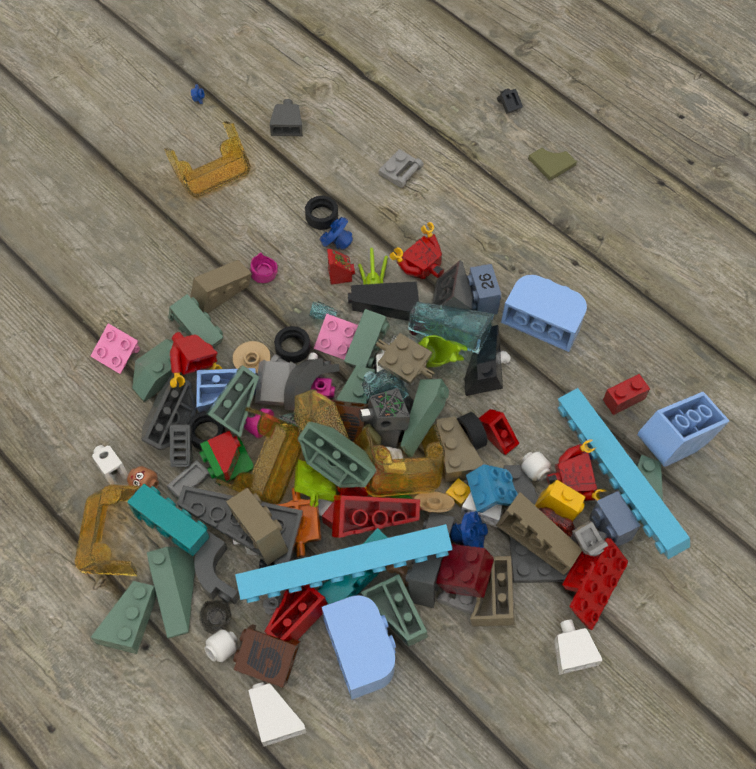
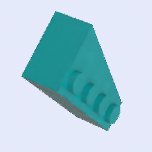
[127,484,209,556]
[318,528,388,605]

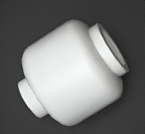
[521,452,551,482]
[204,629,238,662]

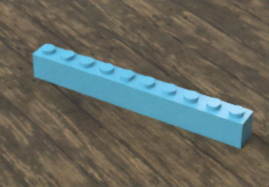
[558,388,690,559]
[235,524,452,603]

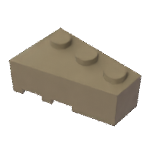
[190,259,252,314]
[435,417,484,483]
[226,488,288,565]
[470,556,515,627]

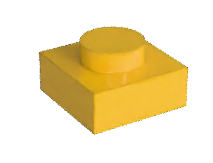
[445,478,471,507]

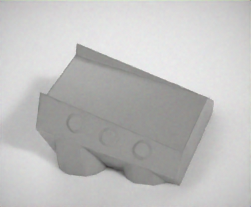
[255,360,297,406]

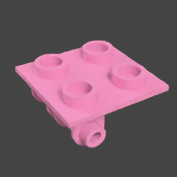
[314,314,358,360]
[91,323,140,374]

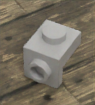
[572,521,608,556]

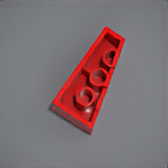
[332,495,420,538]

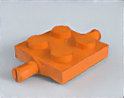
[277,488,321,557]

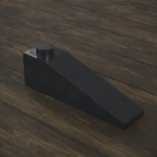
[464,325,503,396]

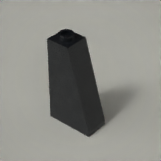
[348,281,420,322]

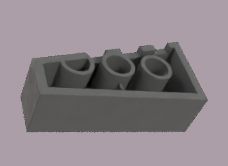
[406,512,455,608]

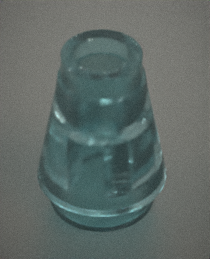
[309,301,338,319]

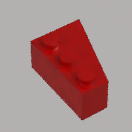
[264,584,328,642]

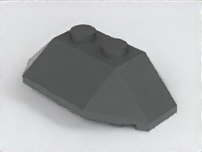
[141,373,197,450]

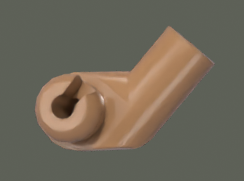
[386,564,409,587]

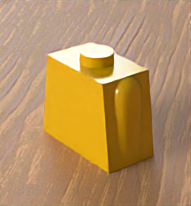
[535,480,585,528]

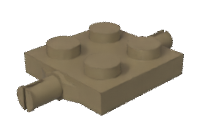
[376,333,435,385]

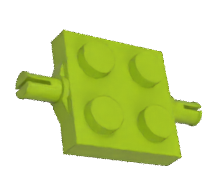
[294,459,336,507]

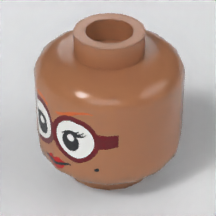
[127,466,159,492]

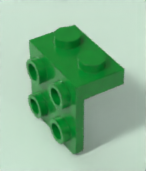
[199,437,254,486]

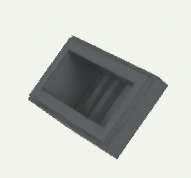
[170,424,193,467]

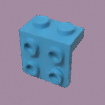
[466,464,518,513]

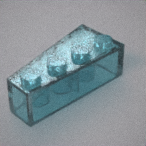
[408,302,494,354]

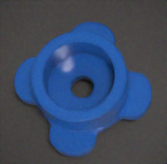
[191,84,205,104]

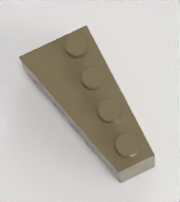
[496,492,582,575]

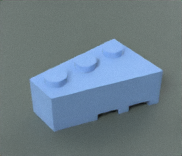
[196,368,257,413]

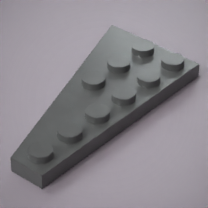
[503,465,570,583]
[177,485,303,565]

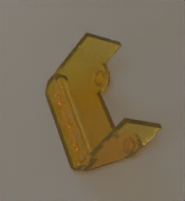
[164,121,251,197]
[216,407,303,505]
[354,424,445,497]
[75,485,141,576]

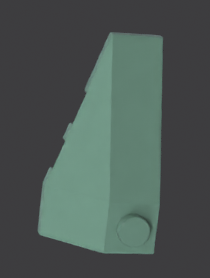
[400,379,449,457]
[147,547,195,639]

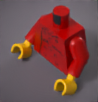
[390,222,444,279]
[170,332,222,388]
[546,439,606,501]

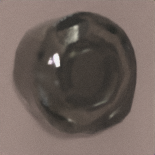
[199,600,232,634]

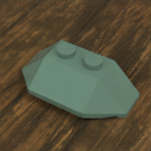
[132,339,183,402]
[298,421,377,488]

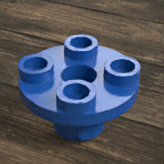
[319,217,353,250]
[451,511,488,548]

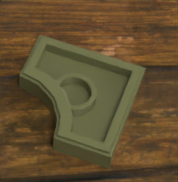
[528,148,577,181]

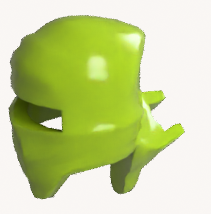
[418,335,467,368]

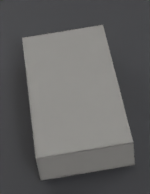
[167,460,210,499]

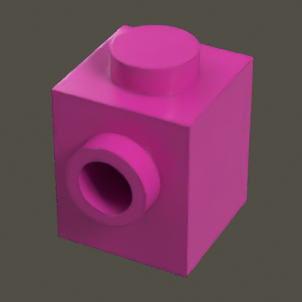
[311,377,335,404]

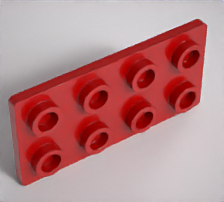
[562,538,628,630]

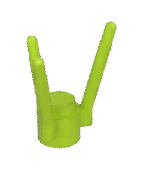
[358,248,388,284]

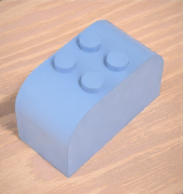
[501,275,587,352]
[637,392,729,467]
[322,595,396,700]

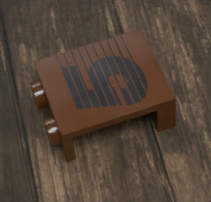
[325,400,368,451]
[233,624,301,688]

